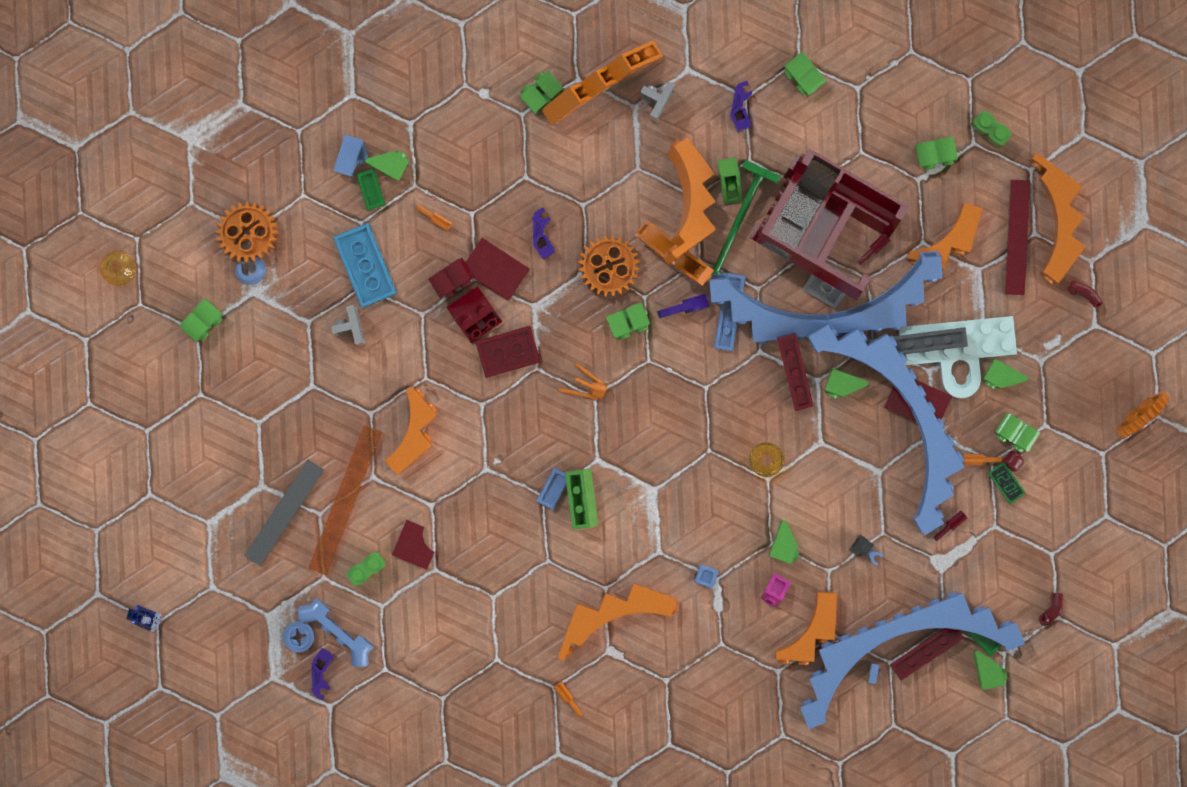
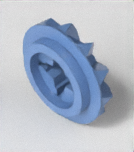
[283,622,314,652]

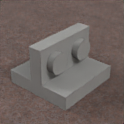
[640,81,675,123]
[802,262,853,309]
[331,305,366,346]

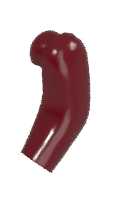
[1068,281,1103,308]
[1039,593,1063,626]

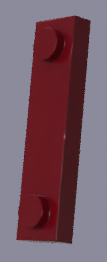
[777,332,814,411]
[890,628,965,681]

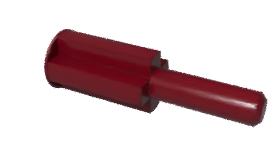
[857,233,891,265]
[934,510,968,541]

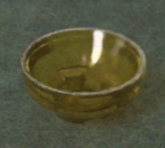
[100,251,136,286]
[749,442,784,477]

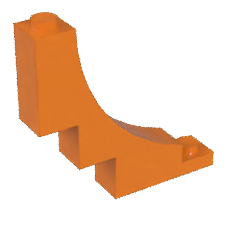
[541,40,663,125]
[664,137,716,265]
[1029,152,1086,285]
[557,583,679,661]

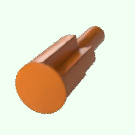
[416,205,452,232]
[963,454,1002,465]
[553,681,583,717]

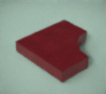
[392,520,435,570]

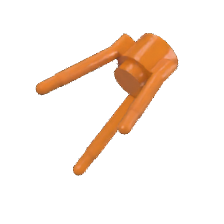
[558,363,608,401]

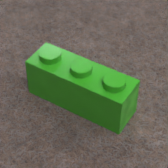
[565,468,598,529]

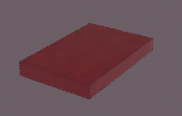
[465,238,530,301]
[475,326,541,378]
[884,379,952,422]

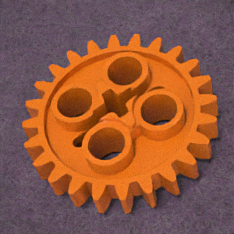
[216,201,279,264]
[578,235,640,297]
[1115,391,1170,439]

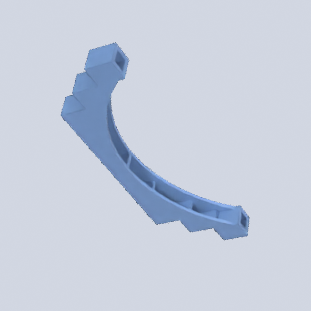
[709,251,942,344]
[806,324,964,535]
[800,591,1025,729]

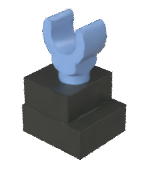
[849,535,884,565]

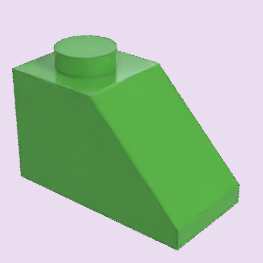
[363,150,410,181]
[717,157,743,204]
[982,359,1029,390]
[823,369,869,399]
[768,520,800,564]
[973,650,1007,690]

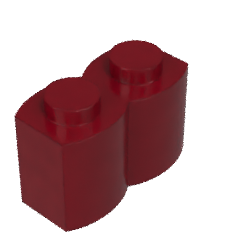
[428,258,474,299]

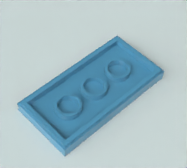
[333,223,397,308]

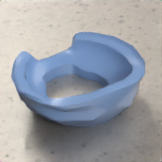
[235,257,266,285]

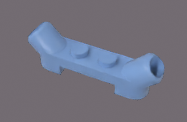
[298,598,374,667]

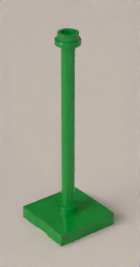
[712,160,780,274]

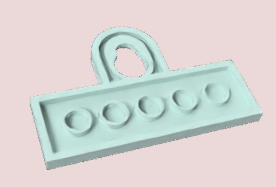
[898,316,1017,398]

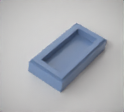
[333,134,364,177]
[536,468,567,510]

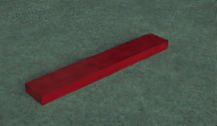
[1005,180,1030,295]

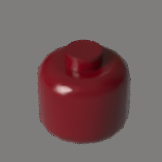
[1002,451,1024,472]

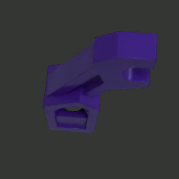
[730,81,752,133]
[532,207,555,260]
[657,294,709,319]
[311,647,335,700]

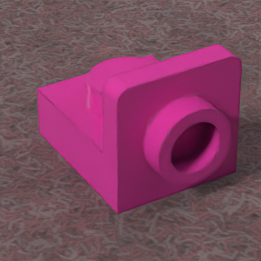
[761,573,791,607]

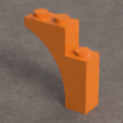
[906,203,983,270]
[634,221,714,285]
[385,386,438,475]
[774,591,837,665]

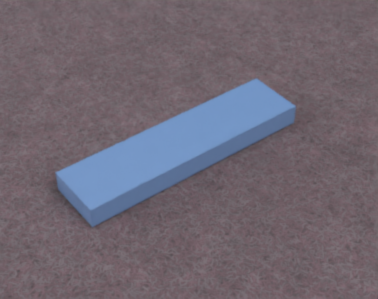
[714,273,746,352]

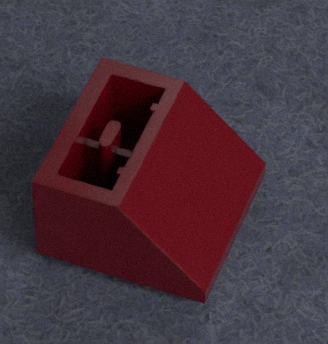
[446,286,502,343]

